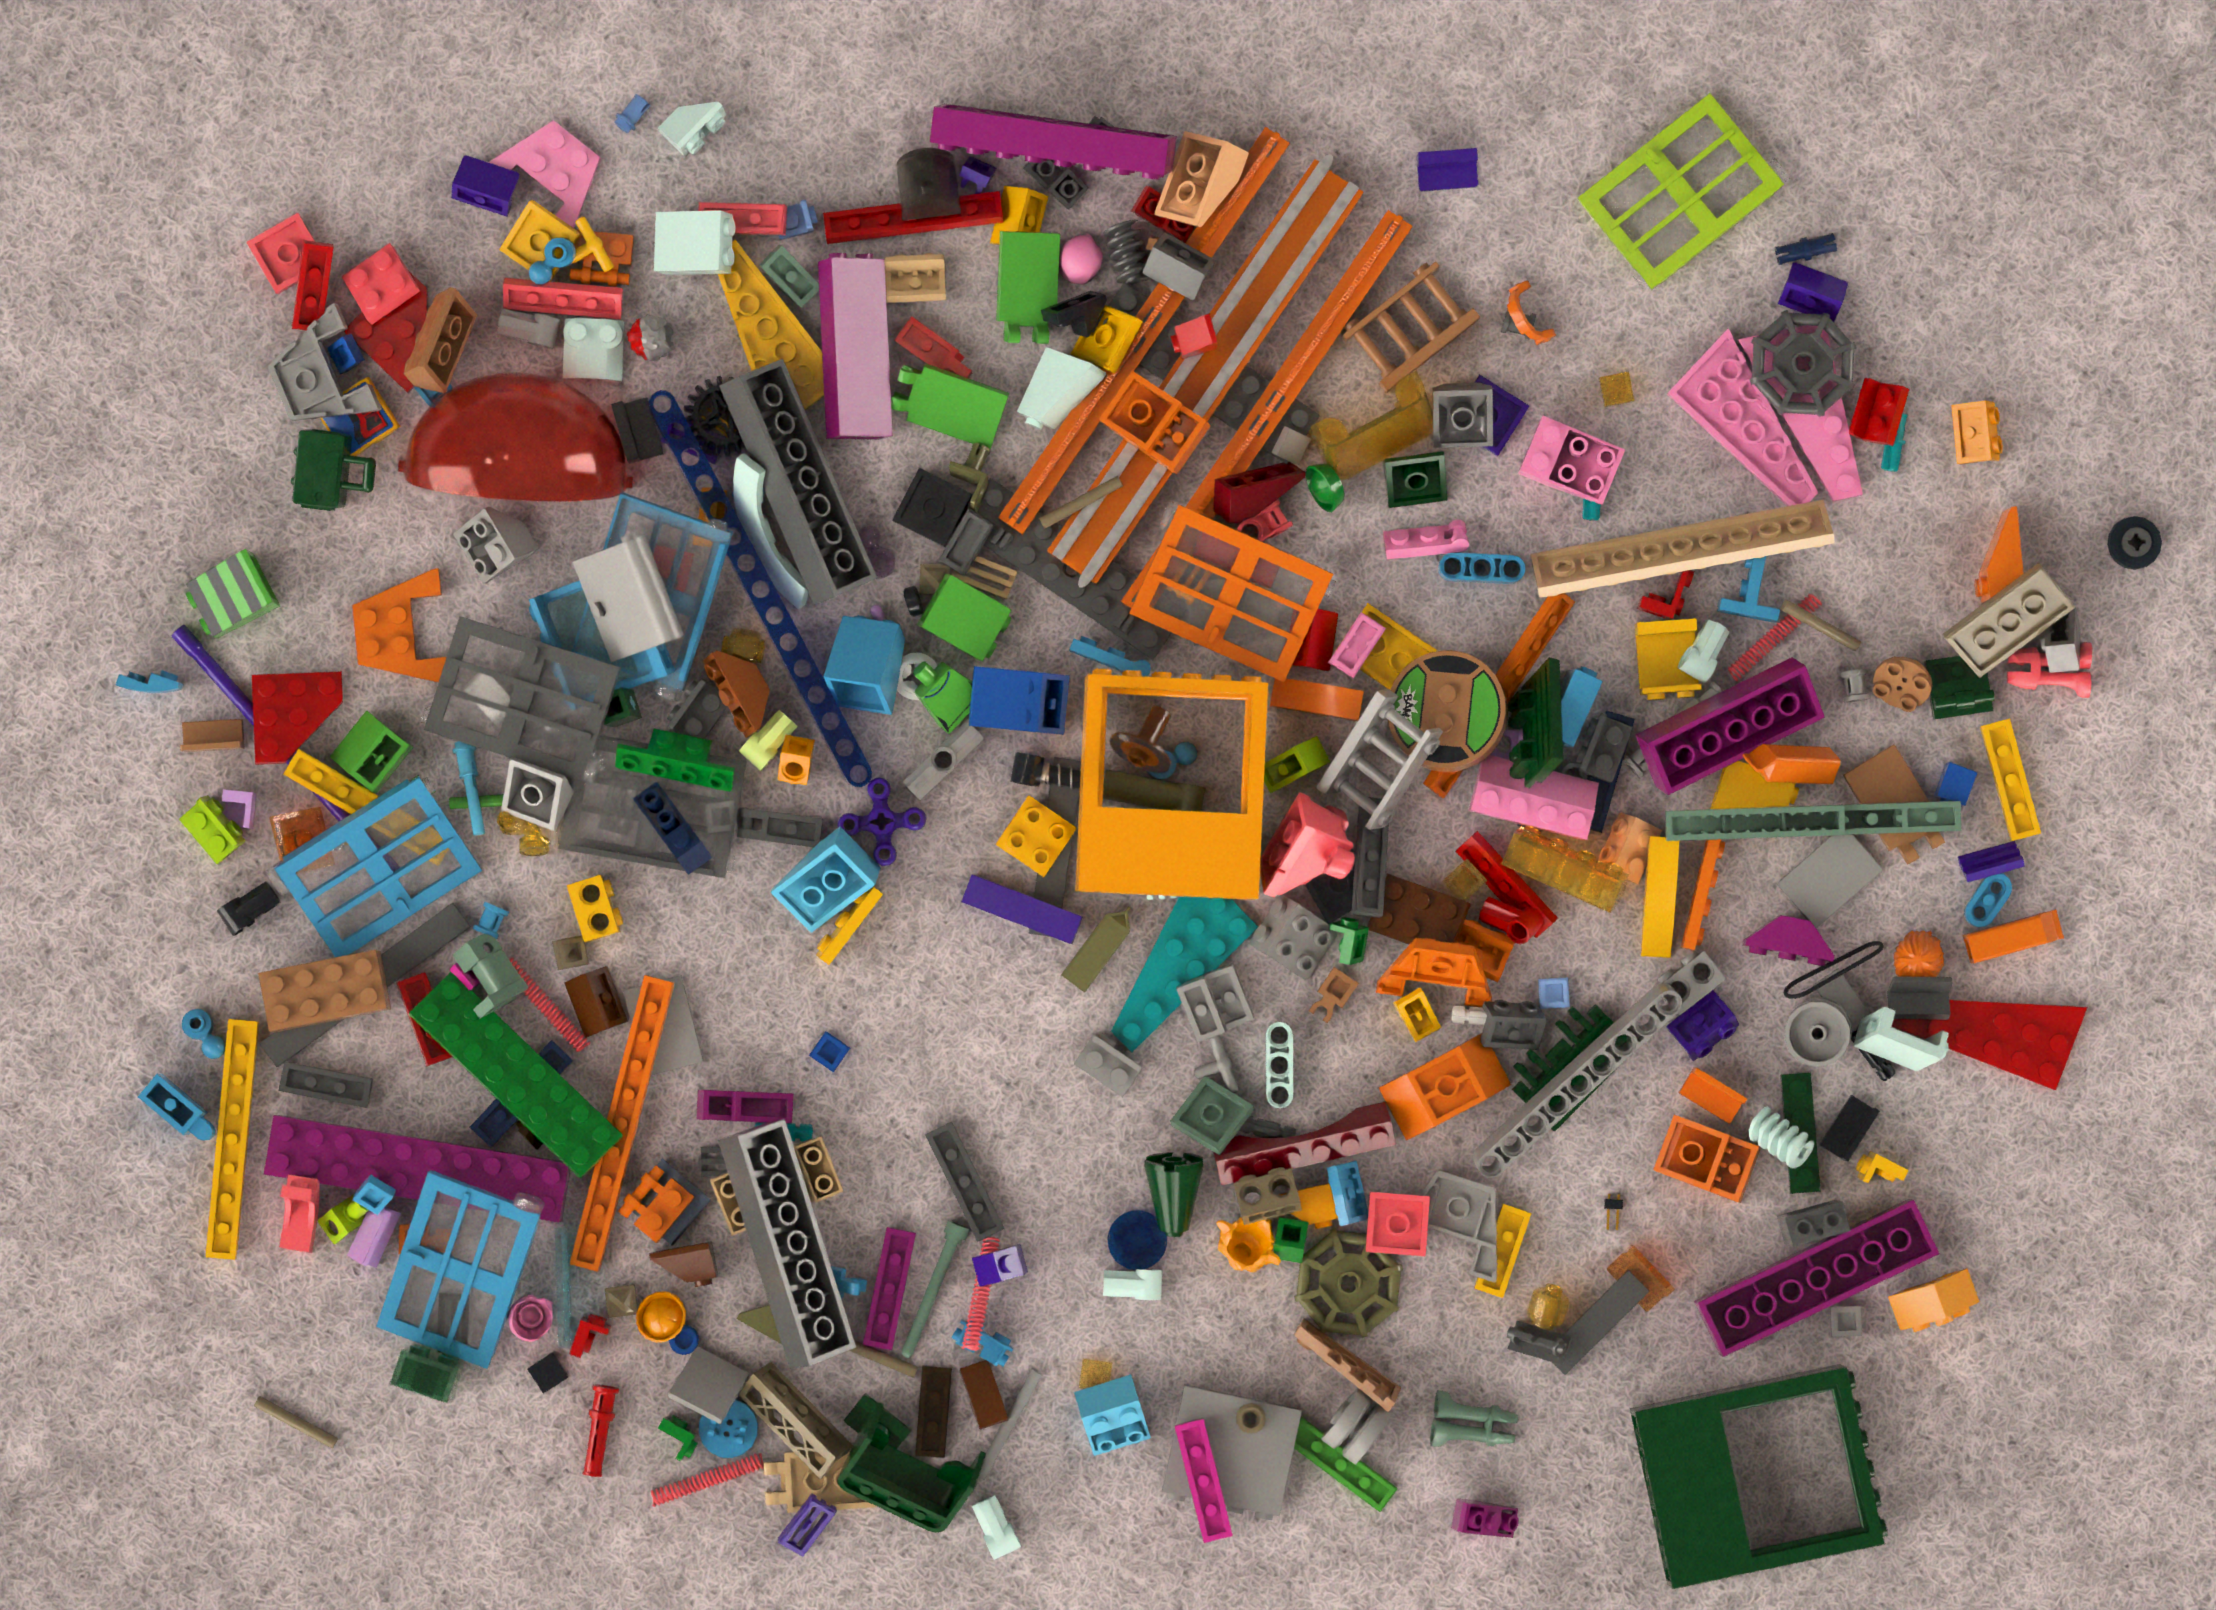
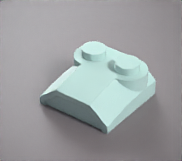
[563,318,625,382]

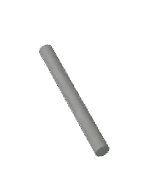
[979,1369,1042,1480]

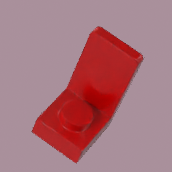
[1637,570,1695,620]

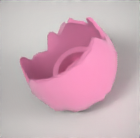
[1059,234,1103,285]
[507,1295,553,1342]

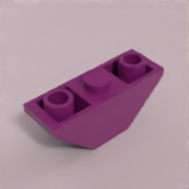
[1742,915,1835,966]
[1451,1498,1519,1538]

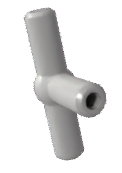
[1194,1035,1238,1093]

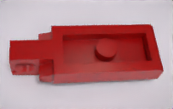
[894,316,972,378]

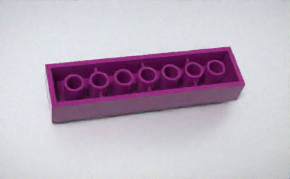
[930,103,1177,180]
[1694,1199,1940,1357]

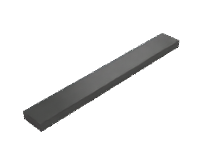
[259,903,471,1067]

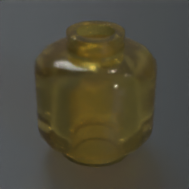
[721,627,766,664]
[1527,1283,1570,1330]

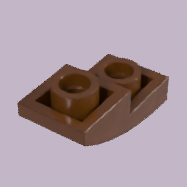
[960,1360,1008,1430]

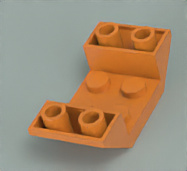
[1379,1033,1512,1140]

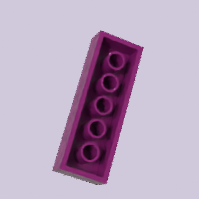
[1635,657,1825,795]

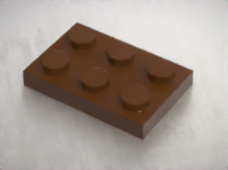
[1367,873,1471,945]

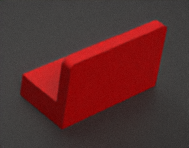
[1289,608,1338,671]

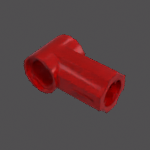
[1479,897,1543,944]

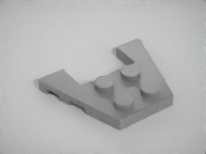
[268,303,382,421]
[1420,1170,1497,1283]

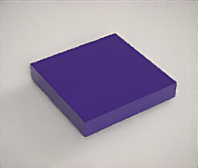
[1474,374,1529,457]

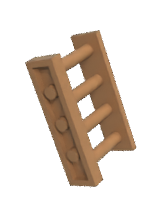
[1342,262,1480,393]

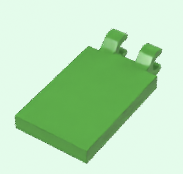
[996,231,1060,344]
[891,364,1010,449]

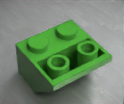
[330,710,413,794]

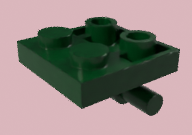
[1924,656,1995,720]

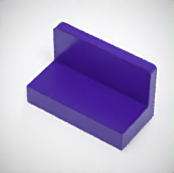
[1416,148,1478,191]
[451,155,520,217]
[1778,262,1848,322]

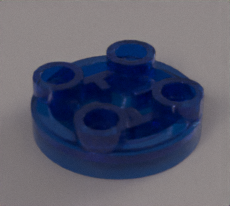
[1108,1210,1167,1270]

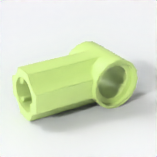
[739,710,798,771]

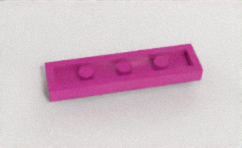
[1174,1418,1233,1543]

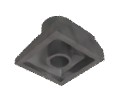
[1432,383,1493,448]

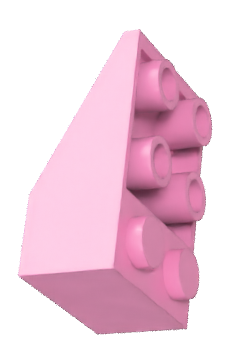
[1518,416,1625,505]

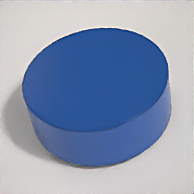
[669,1325,699,1355]

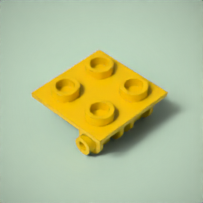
[996,795,1077,877]

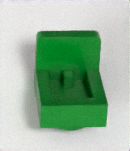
[658,1415,698,1462]

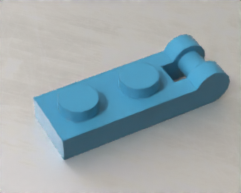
[1069,636,1151,677]

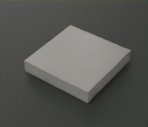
[668,1346,750,1424]

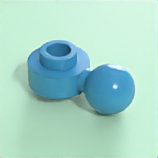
[529,238,576,285]
[1147,742,1197,779]
[182,1009,225,1059]

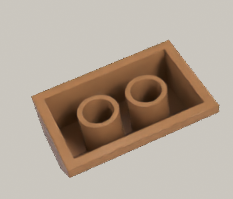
[403,287,477,393]

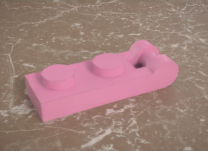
[1383,520,1469,559]

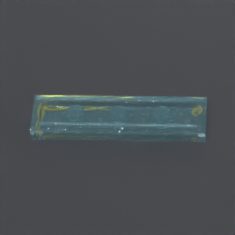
[555,1227,573,1348]

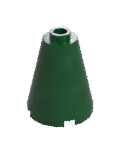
[1144,1152,1204,1237]

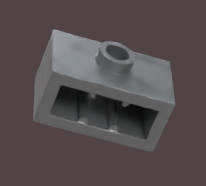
[2041,603,2081,673]

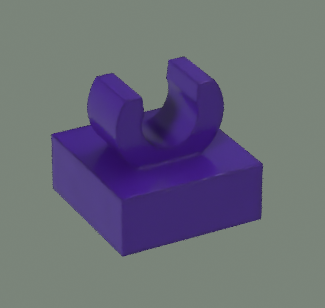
[959,156,996,194]

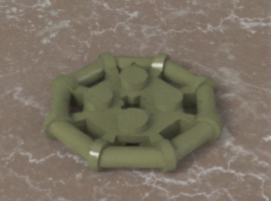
[1294,1228,1403,1338]

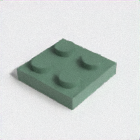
[1170,1076,1254,1155]

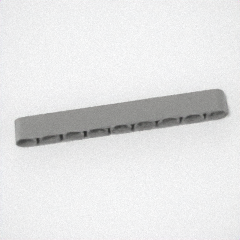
[1473,983,1682,1178]

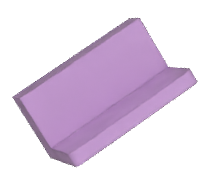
[347,1206,401,1268]

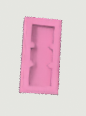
[1328,612,1386,678]

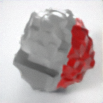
[627,314,674,361]

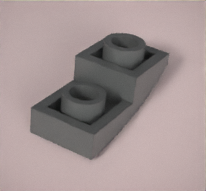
[1023,159,1089,210]

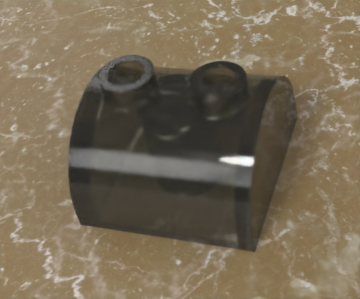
[896,148,961,221]

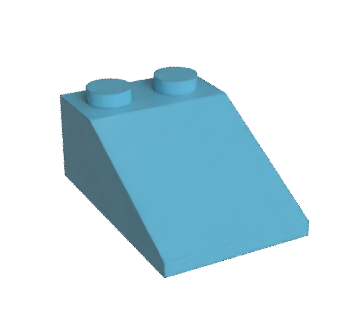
[770,827,881,933]

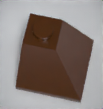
[649,1241,718,1287]

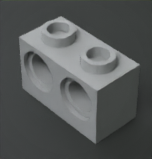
[1657,950,1726,1016]

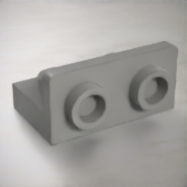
[1074,1033,1143,1098]

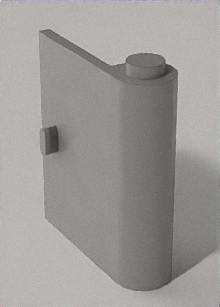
[573,531,684,662]

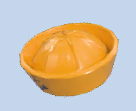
[636,1291,686,1342]

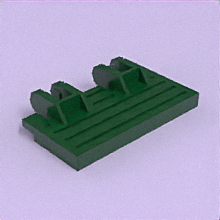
[1508,657,1563,788]
[1512,1005,1628,1132]

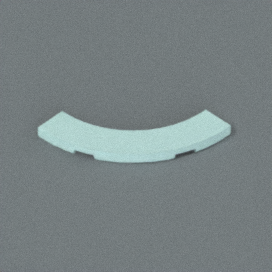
[733,453,809,610]

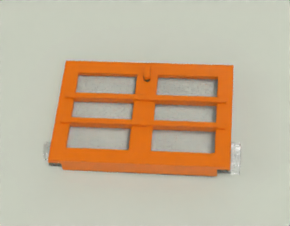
[1129,501,1336,682]

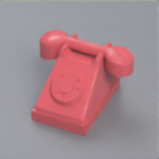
[1260,792,1355,898]

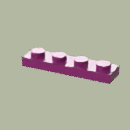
[863,1227,916,1351]

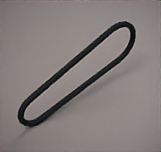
[1783,941,1884,999]

